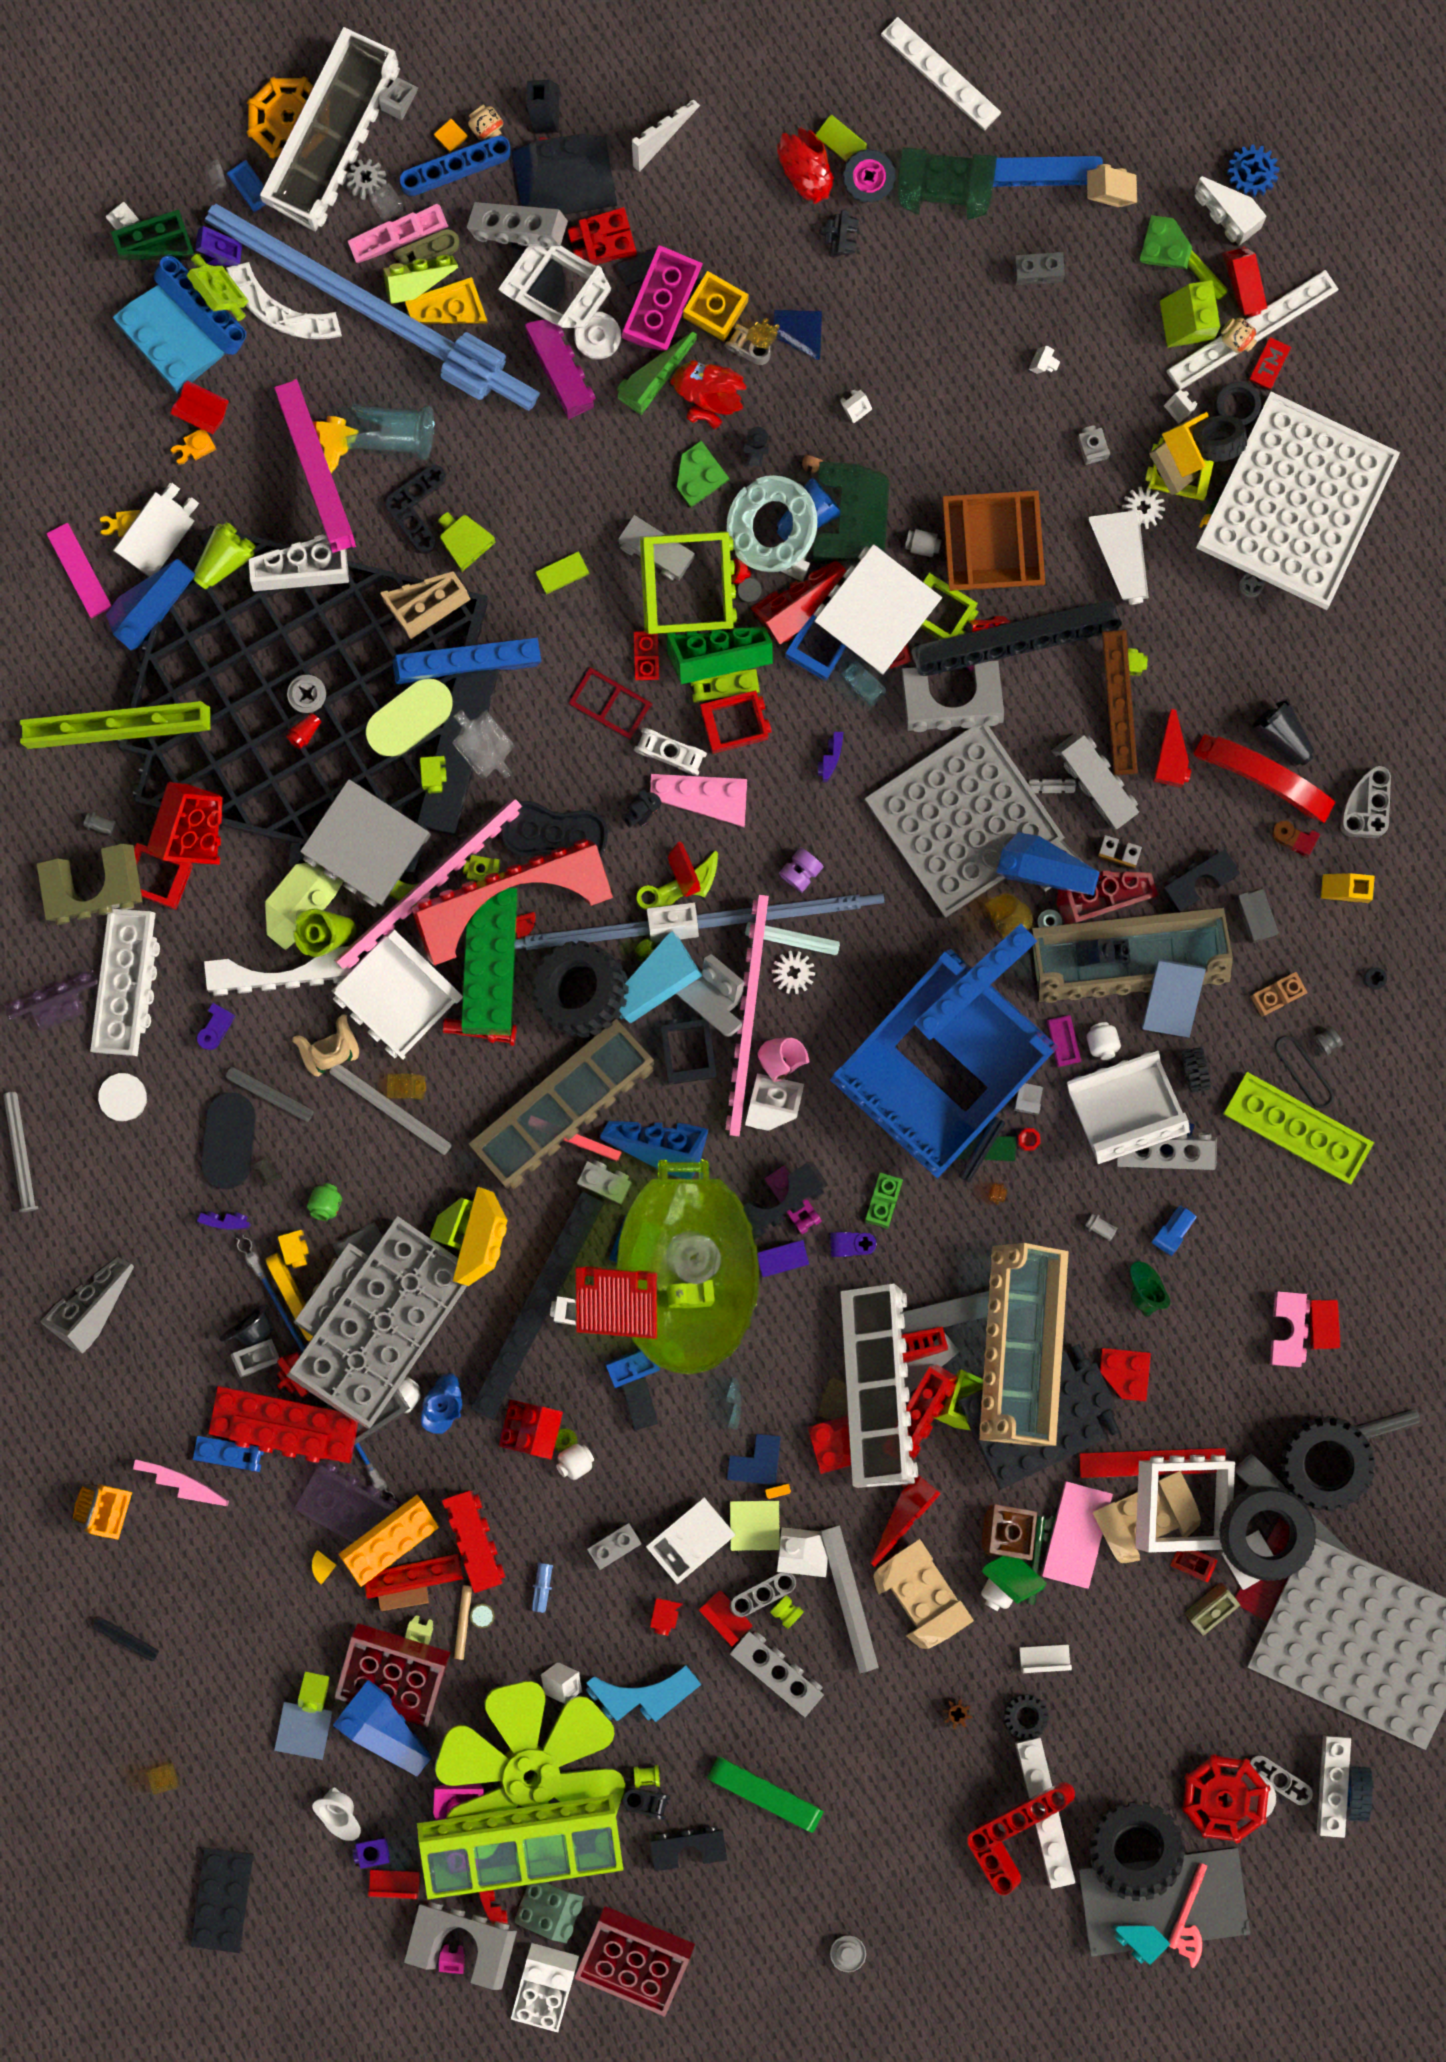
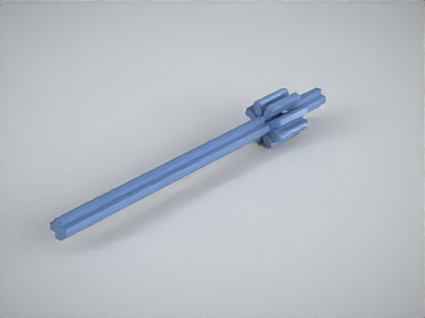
[205,204,540,411]

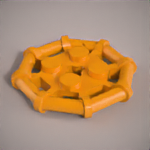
[247,76,331,159]

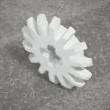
[1122,487,1165,529]
[772,951,815,994]

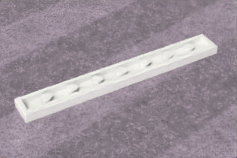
[1166,270,1338,391]

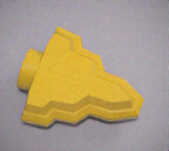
[313,416,359,474]

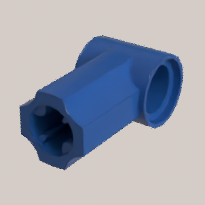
[1151,1205,1196,1256]

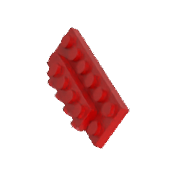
[209,1386,358,1463]

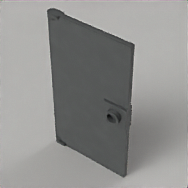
[1079,1848,1250,1957]

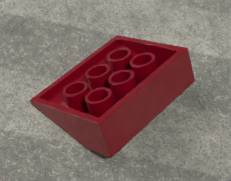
[335,1623,451,1727]
[574,1906,695,2017]

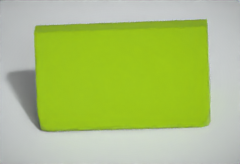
[816,115,867,162]

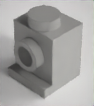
[1078,426,1110,465]

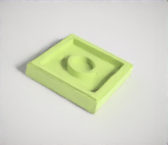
[730,1501,780,1551]

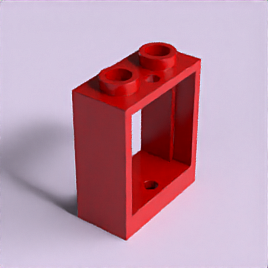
[700,690,772,754]
[134,843,193,910]

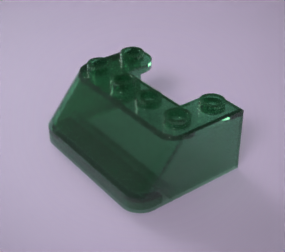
[813,462,889,566]

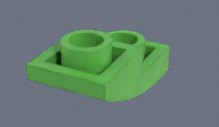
[865,1173,903,1229]

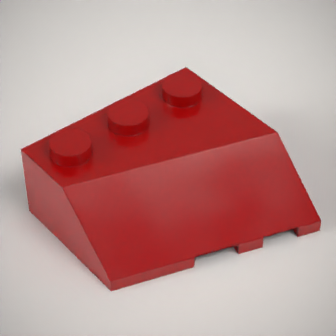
[147,782,222,865]

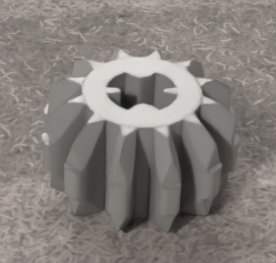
[346,159,387,200]

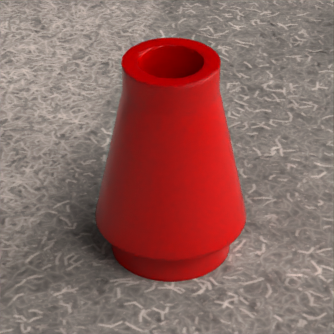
[286,713,321,749]

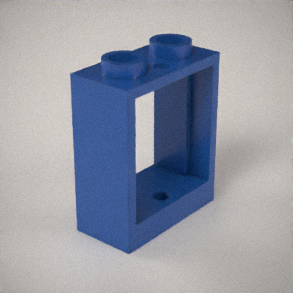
[785,607,847,681]

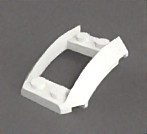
[499,244,611,328]

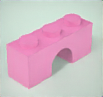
[1269,1292,1310,1367]

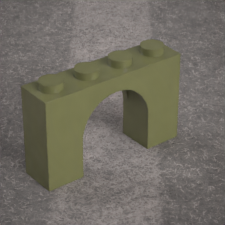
[37,844,143,925]

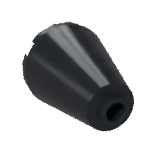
[1250,699,1314,766]

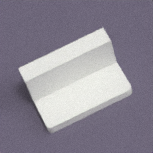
[647,903,699,943]
[1019,1644,1072,1673]

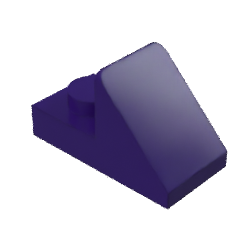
[196,226,242,266]

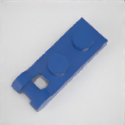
[193,1436,264,1472]

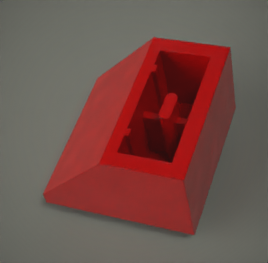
[498,1399,563,1459]

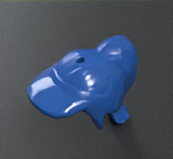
[421,1373,463,1434]

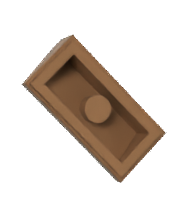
[378,1587,429,1611]

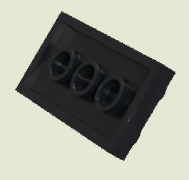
[191,1847,254,1953]

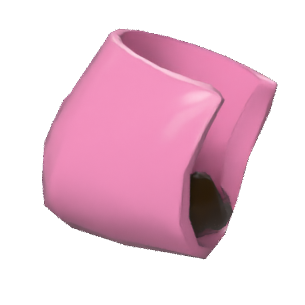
[757,1037,809,1082]

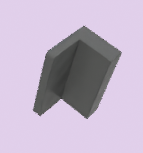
[1236,889,1279,943]

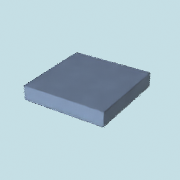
[274,1702,333,1760]

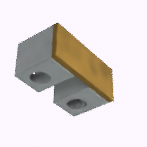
[1098,835,1142,869]

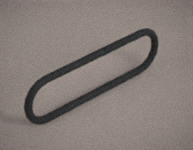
[1275,1036,1334,1108]

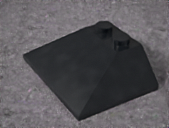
[512,134,617,215]

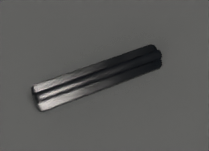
[959,1117,1005,1183]
[92,1616,159,1661]

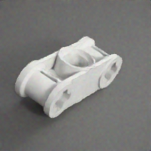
[634,728,707,776]

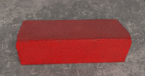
[668,841,701,897]

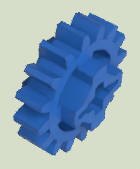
[1227,144,1280,198]

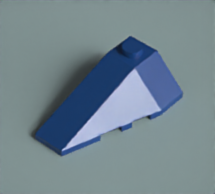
[106,559,196,650]
[996,832,1100,895]
[600,1121,708,1180]
[333,1680,432,1777]

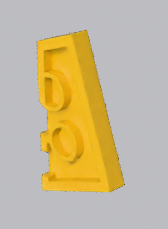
[405,277,488,324]

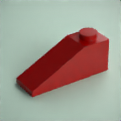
[1153,709,1191,788]

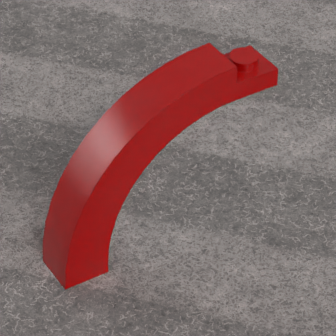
[1193,734,1335,823]

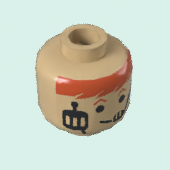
[468,105,503,140]
[1221,318,1257,353]

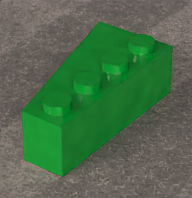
[667,627,773,684]

